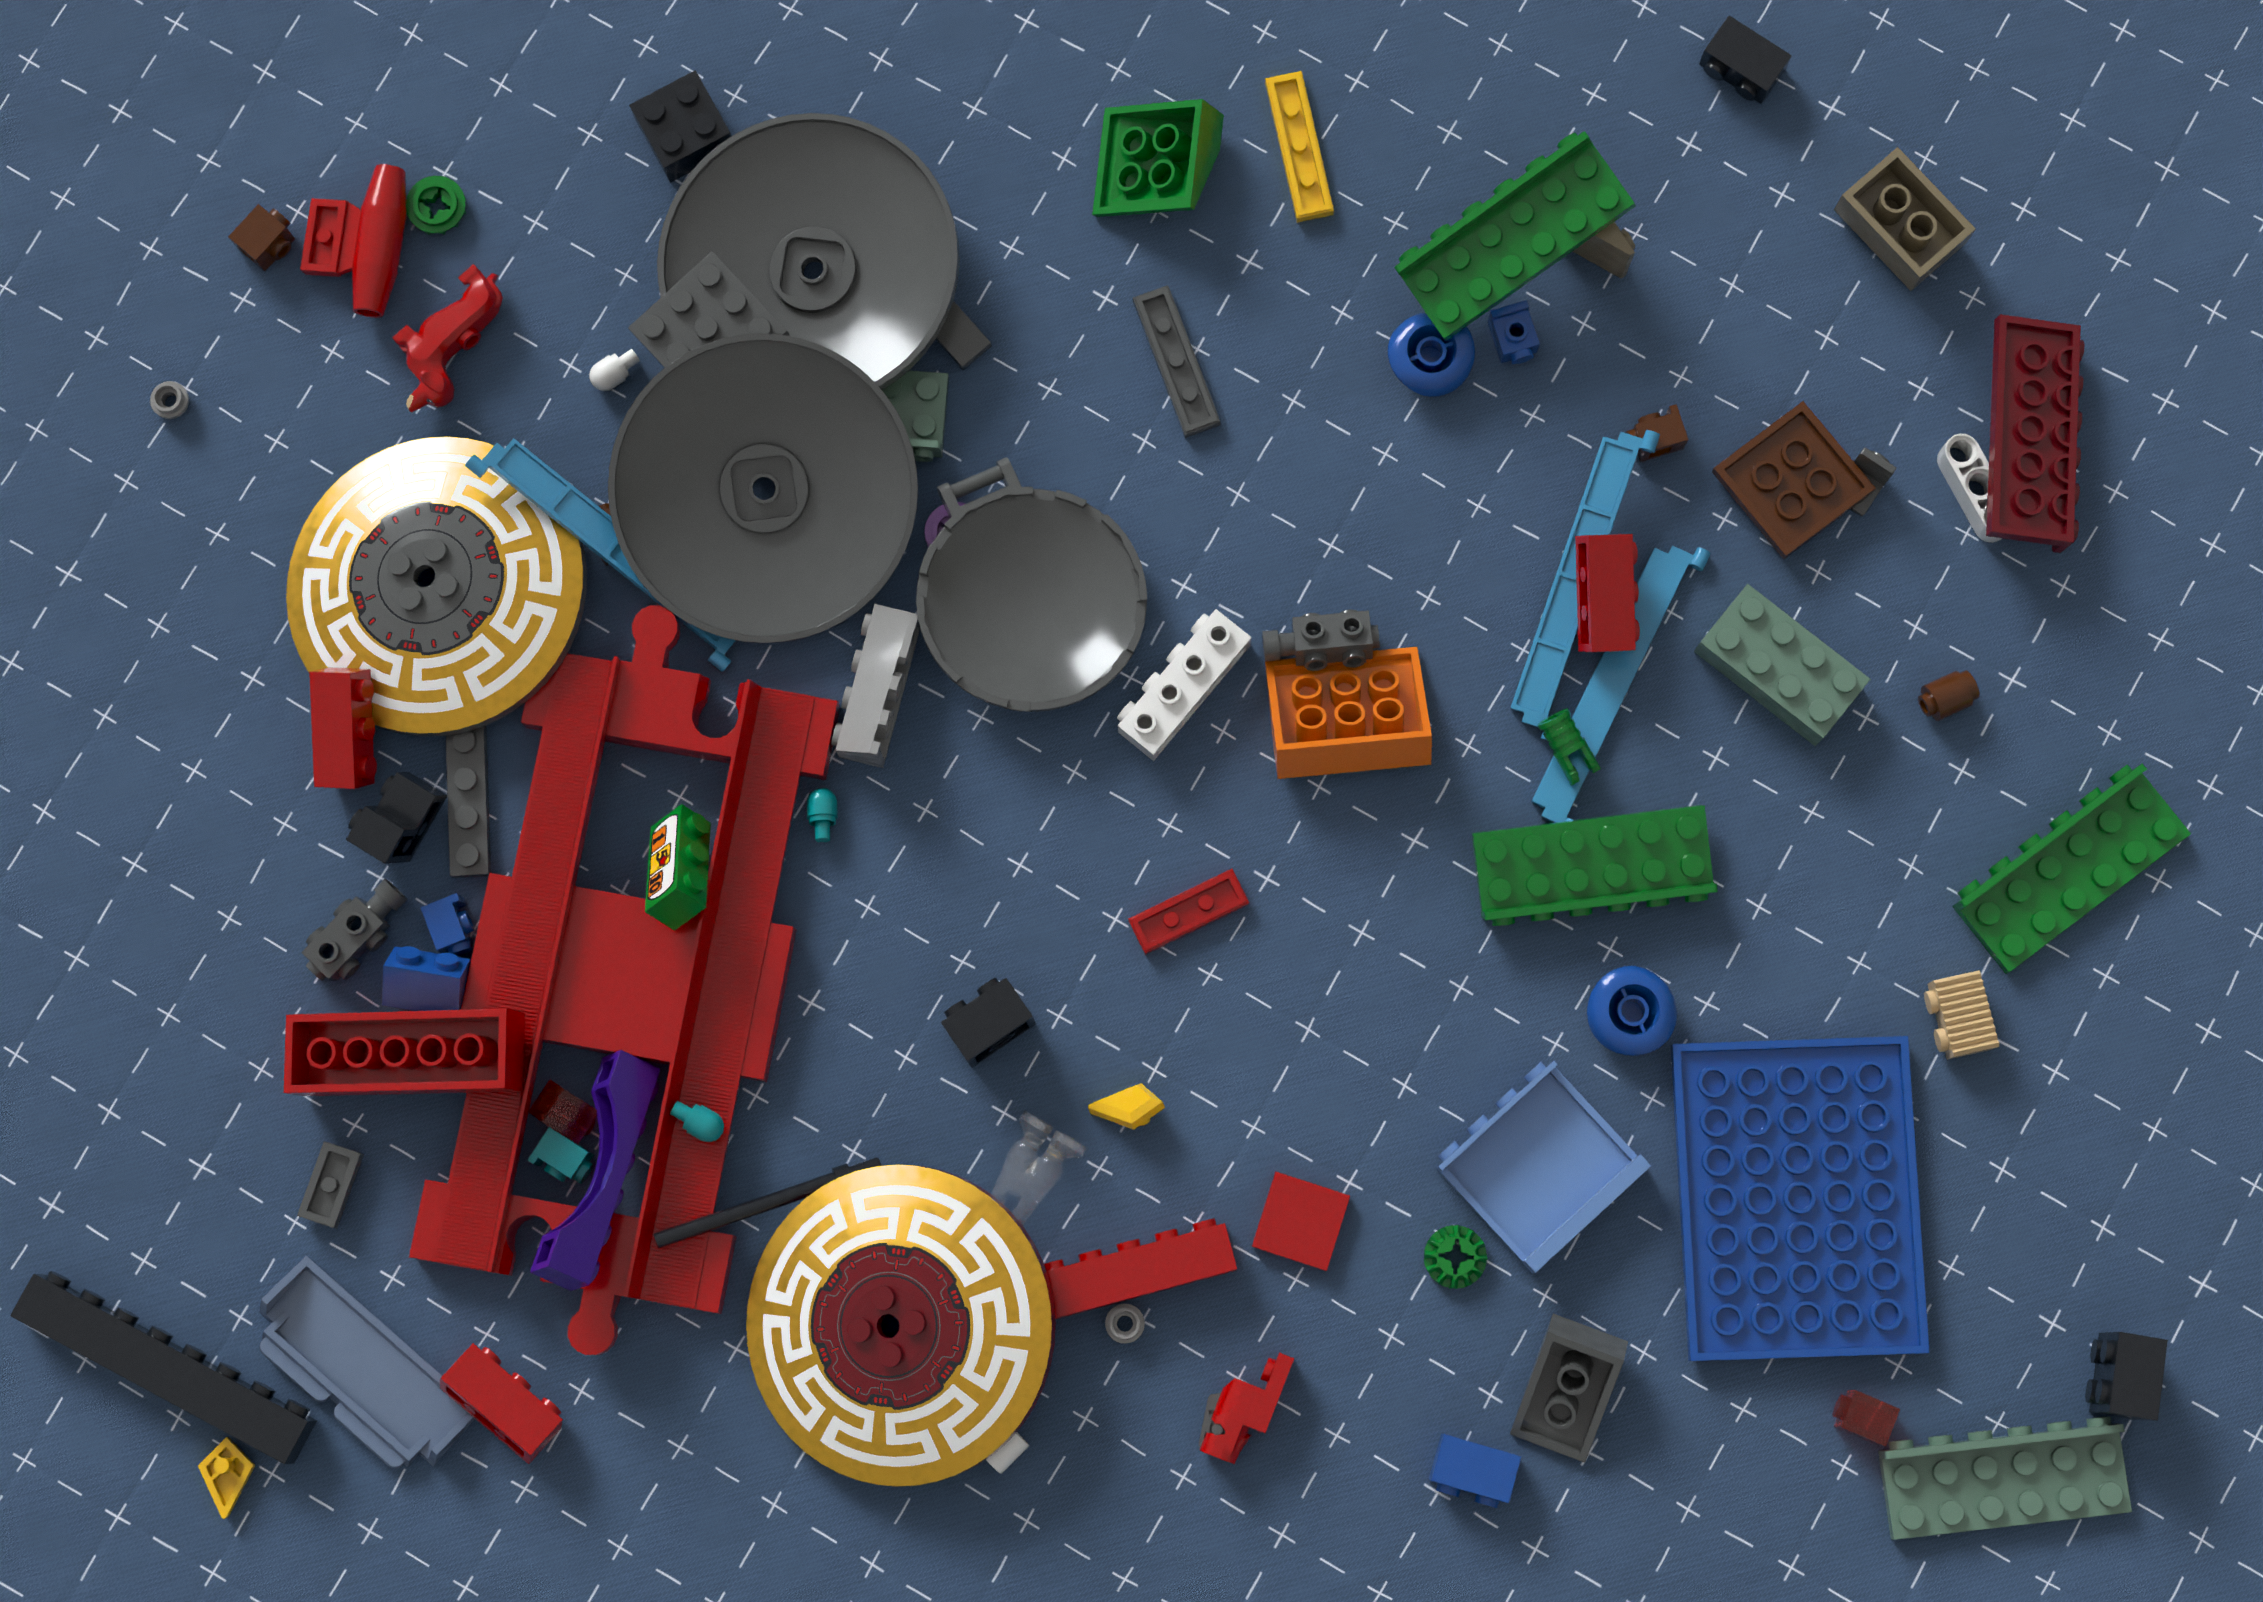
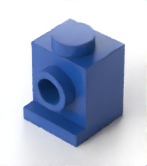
[1487,300,1540,364]
[420,893,475,956]

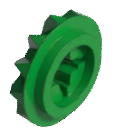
[406,176,466,235]
[1424,1225,1488,1289]

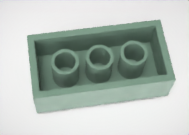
[1694,584,1871,746]

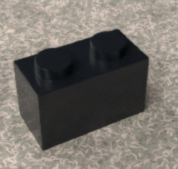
[1699,15,1792,104]

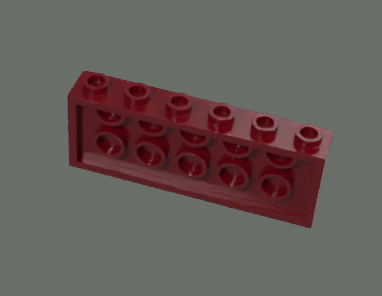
[1986,314,2085,553]

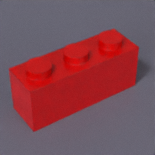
[1575,534,1640,652]
[309,667,377,789]
[440,1343,563,1464]

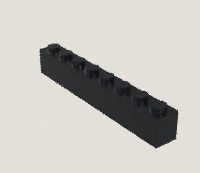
[10,1271,317,1464]

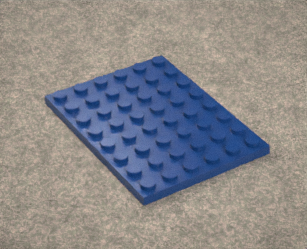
[1671,1036,1930,1361]

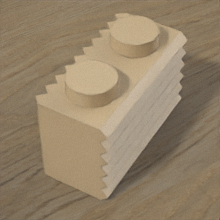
[1924,970,1999,1060]

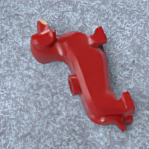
[392,264,503,412]

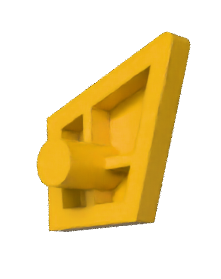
[1088,1083,1165,1130]
[198,1437,255,1519]

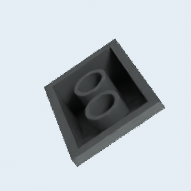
[1510,1313,1628,1463]

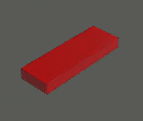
[1128,869,1249,955]

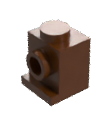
[1625,404,1689,462]

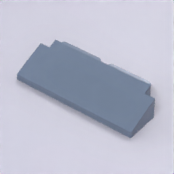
[259,1256,475,1468]

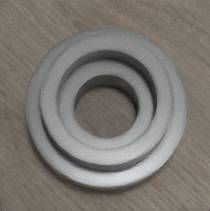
[150,381,189,419]
[1105,1304,1145,1344]

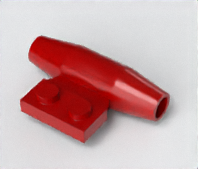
[300,164,407,318]

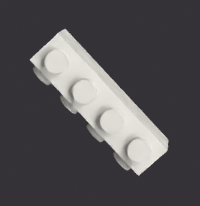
[1117,609,1252,761]

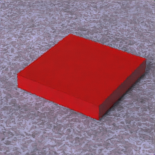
[1252,1171,1350,1271]

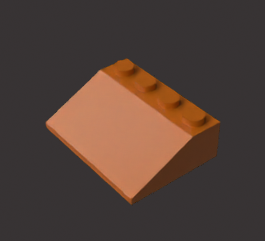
[1265,647,1432,779]

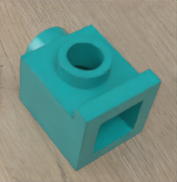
[528,1127,594,1184]

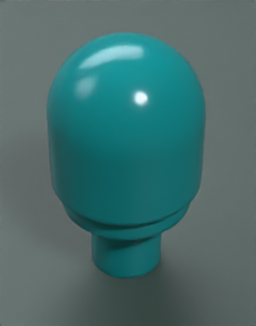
[807,788,838,842]
[670,1101,724,1142]

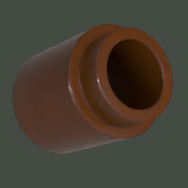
[1918,670,1980,721]

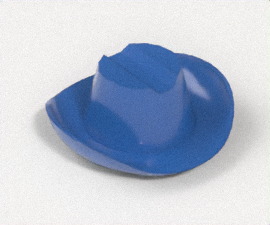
[1388,312,1475,397]
[1587,966,1677,1056]

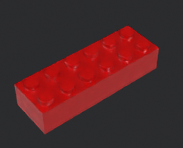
[284,1009,525,1096]

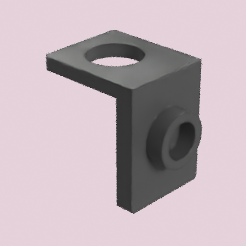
[1851,447,1897,516]

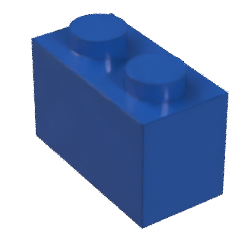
[382,946,471,1011]
[1429,1433,1521,1508]

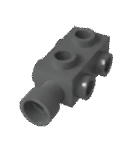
[1262,609,1380,671]
[301,879,407,981]

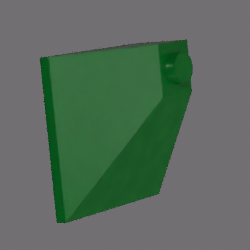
[1092,99,1224,217]

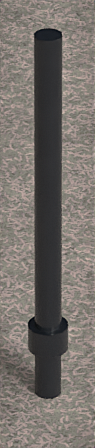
[653,1157,881,1249]

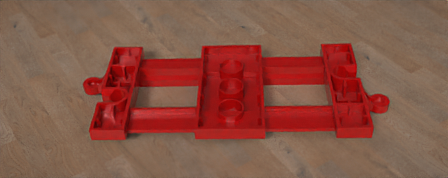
[409,605,841,1355]

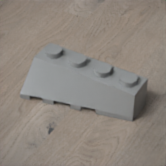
[832,604,920,768]

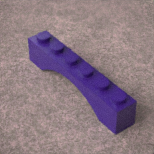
[530,1050,660,1291]

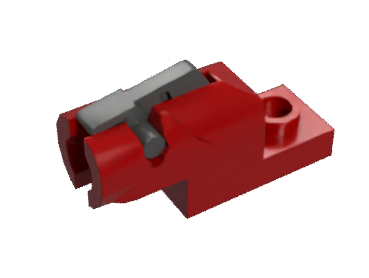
[1199,1352,1294,1465]

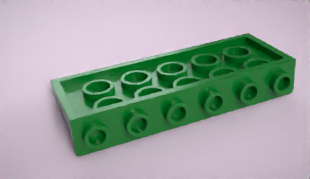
[1394,131,1636,341]
[1952,763,2191,974]
[1472,805,1718,926]

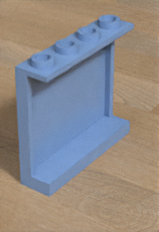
[1436,1061,1651,1274]

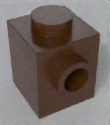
[228,204,295,271]

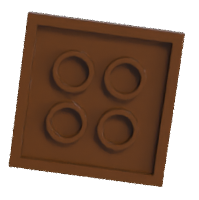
[1712,401,1876,559]

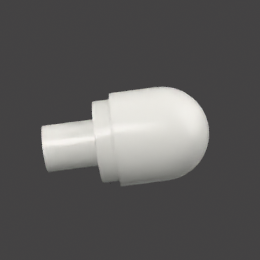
[589,349,640,391]

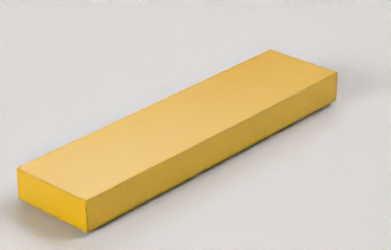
[1265,71,1334,223]

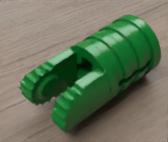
[1537,708,1601,786]

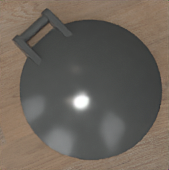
[916,457,1147,712]

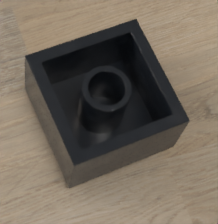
[629,70,732,183]
[941,978,1036,1068]
[2085,1332,2168,1421]

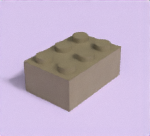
[1834,147,1976,291]

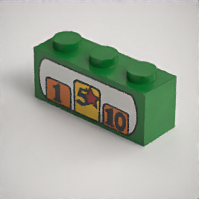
[645,804,711,931]

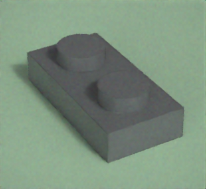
[297,1141,364,1229]

